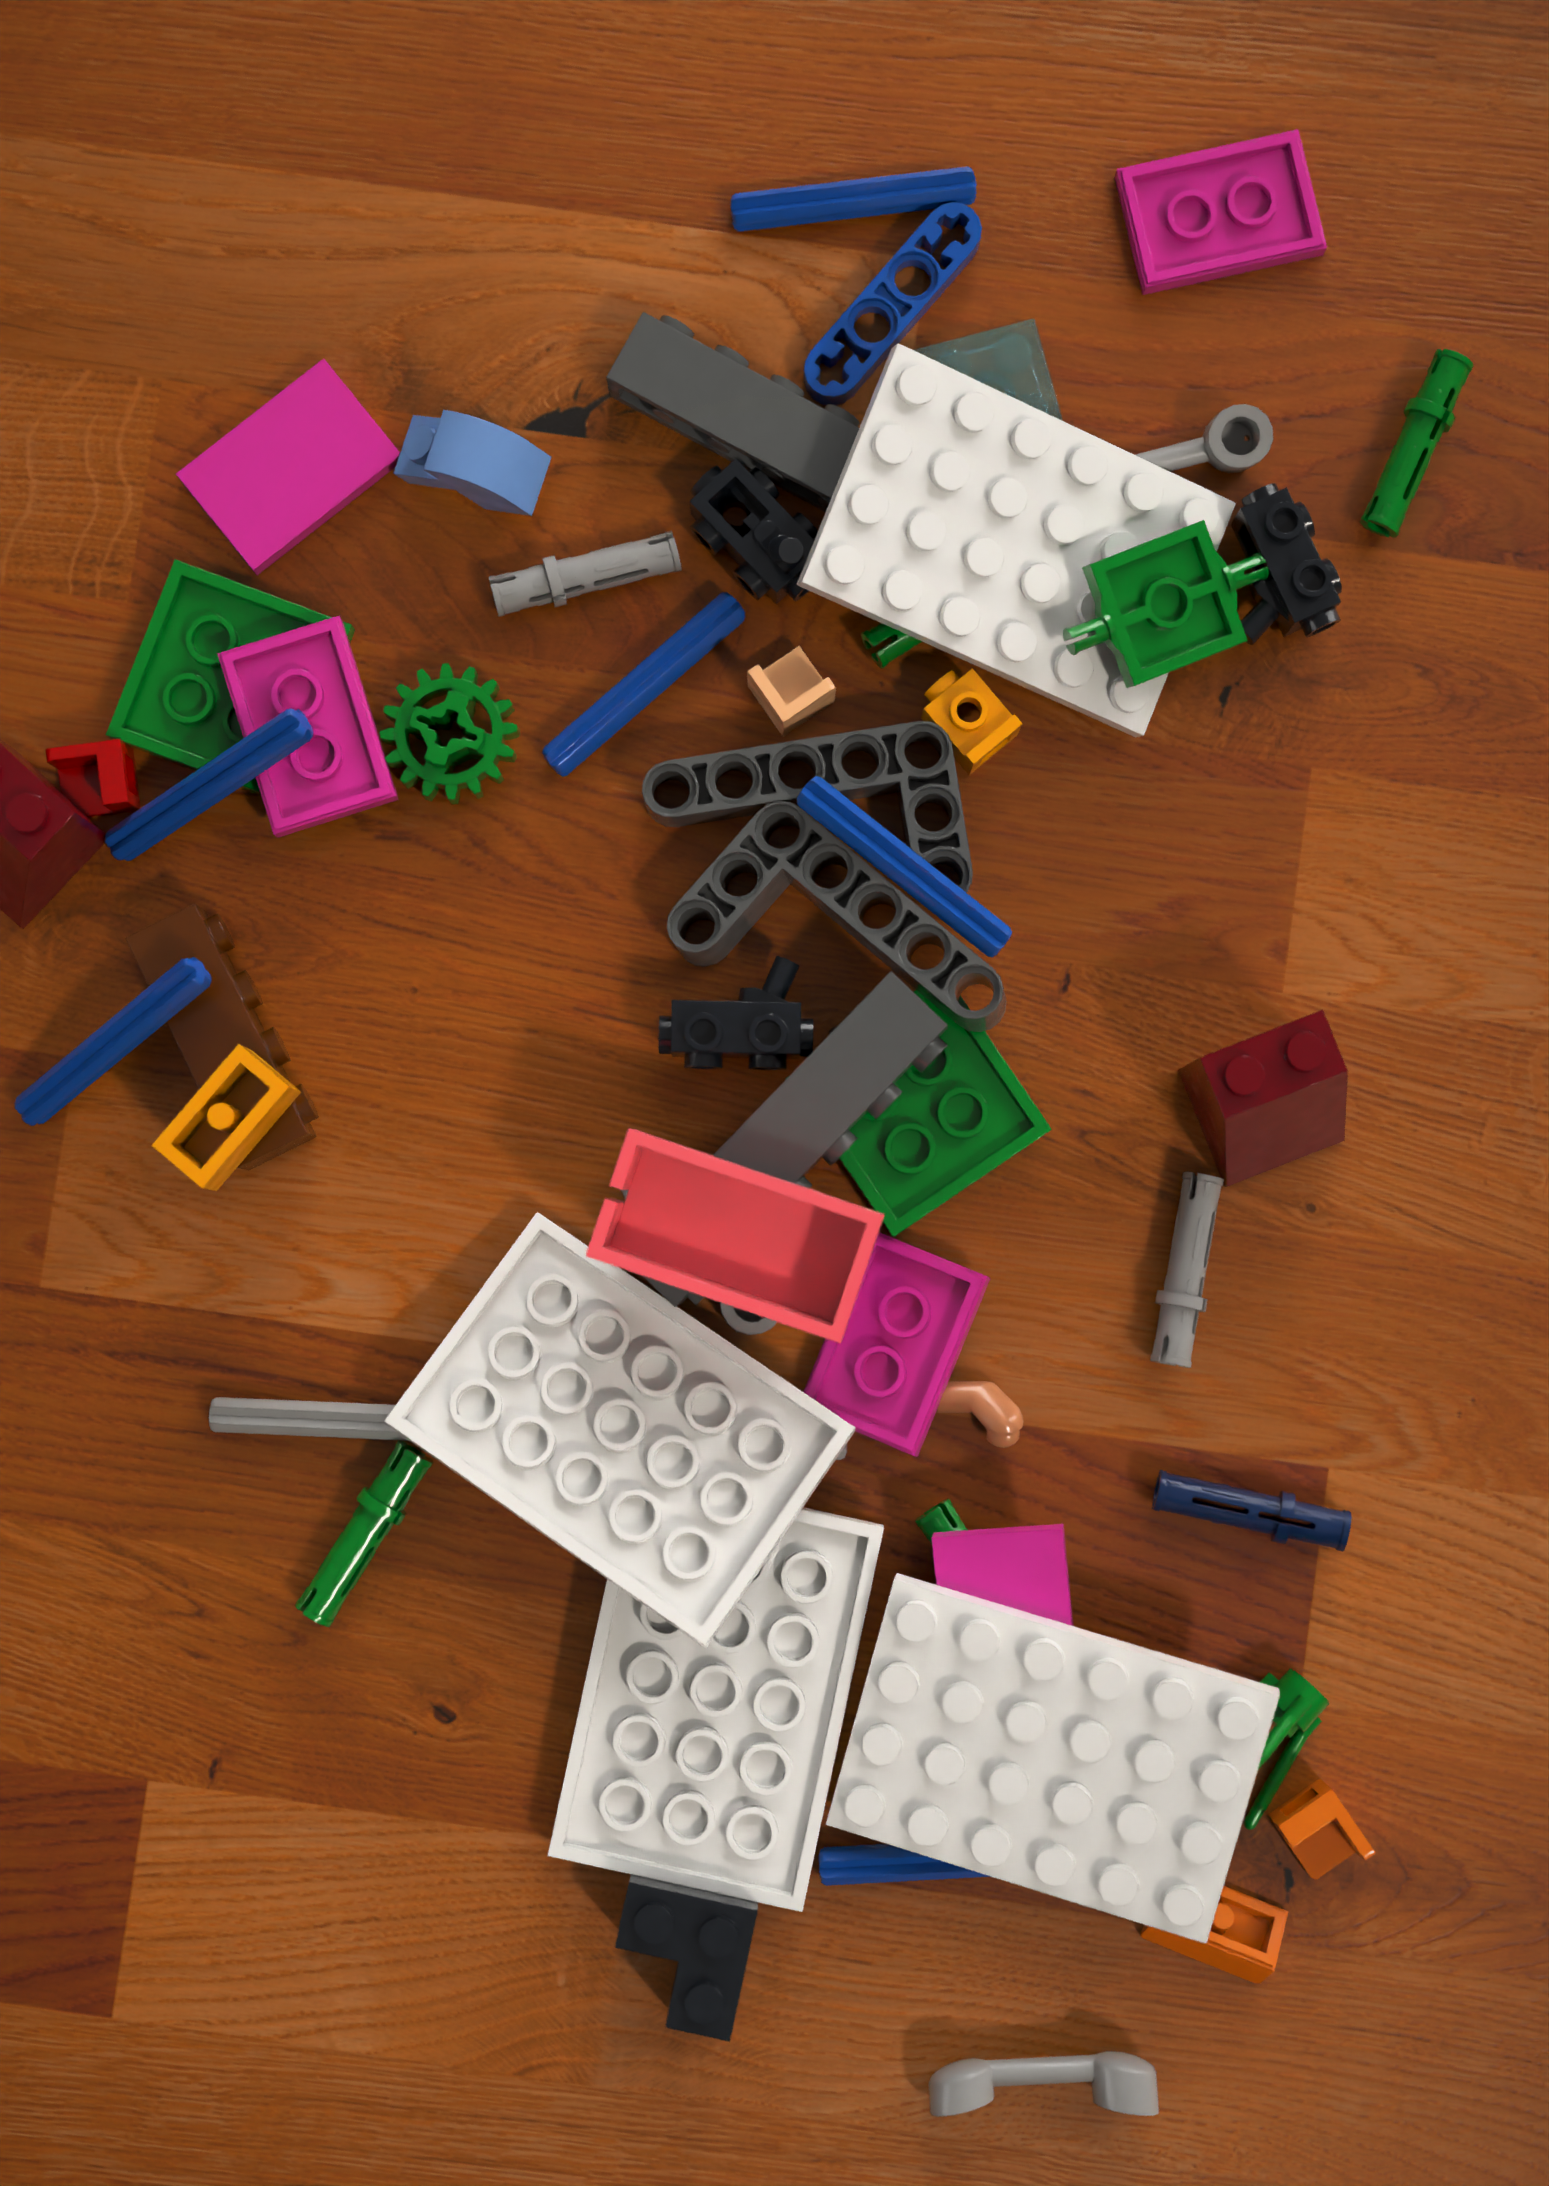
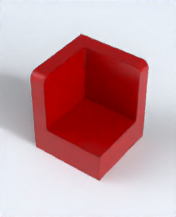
[45,739,141,817]

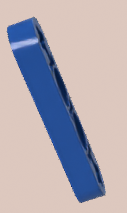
[803,202,982,406]

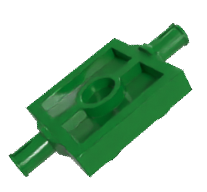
[1063,520,1269,688]

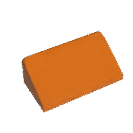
[1141,1886,1289,1984]

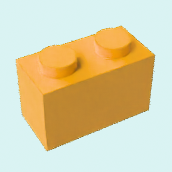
[151,1044,301,1191]

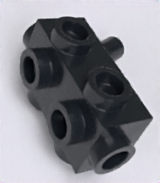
[690,459,818,605]
[1231,483,1342,645]
[659,956,813,1070]

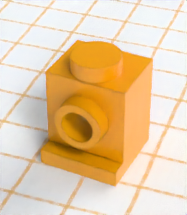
[921,668,1023,775]

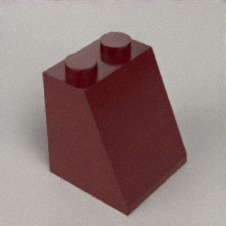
[0,739,106,929]
[1178,1010,1348,1187]

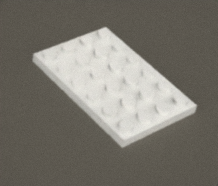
[797,343,1236,737]
[385,1212,855,1648]
[548,1507,884,1912]
[826,1573,1280,1944]

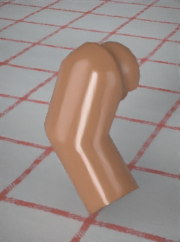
[937,1381,1024,1448]

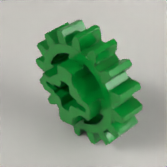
[380,663,520,804]

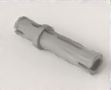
[488,531,681,617]
[1150,1172,1224,1368]

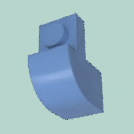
[393,410,551,516]

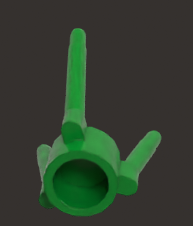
[1244,1668,1329,1830]

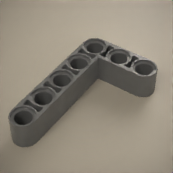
[642,721,973,907]
[667,801,1007,1032]

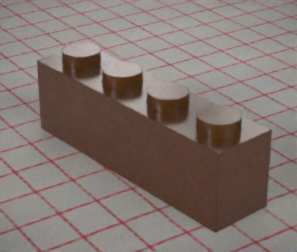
[125,904,319,1171]

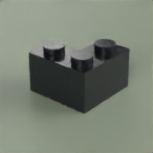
[615,1874,758,2042]

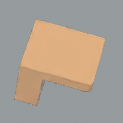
[747,646,836,737]

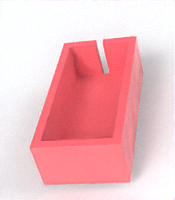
[585,1128,885,1343]

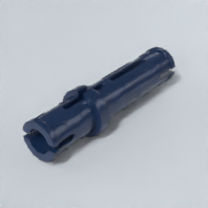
[1152,1470,1352,1552]

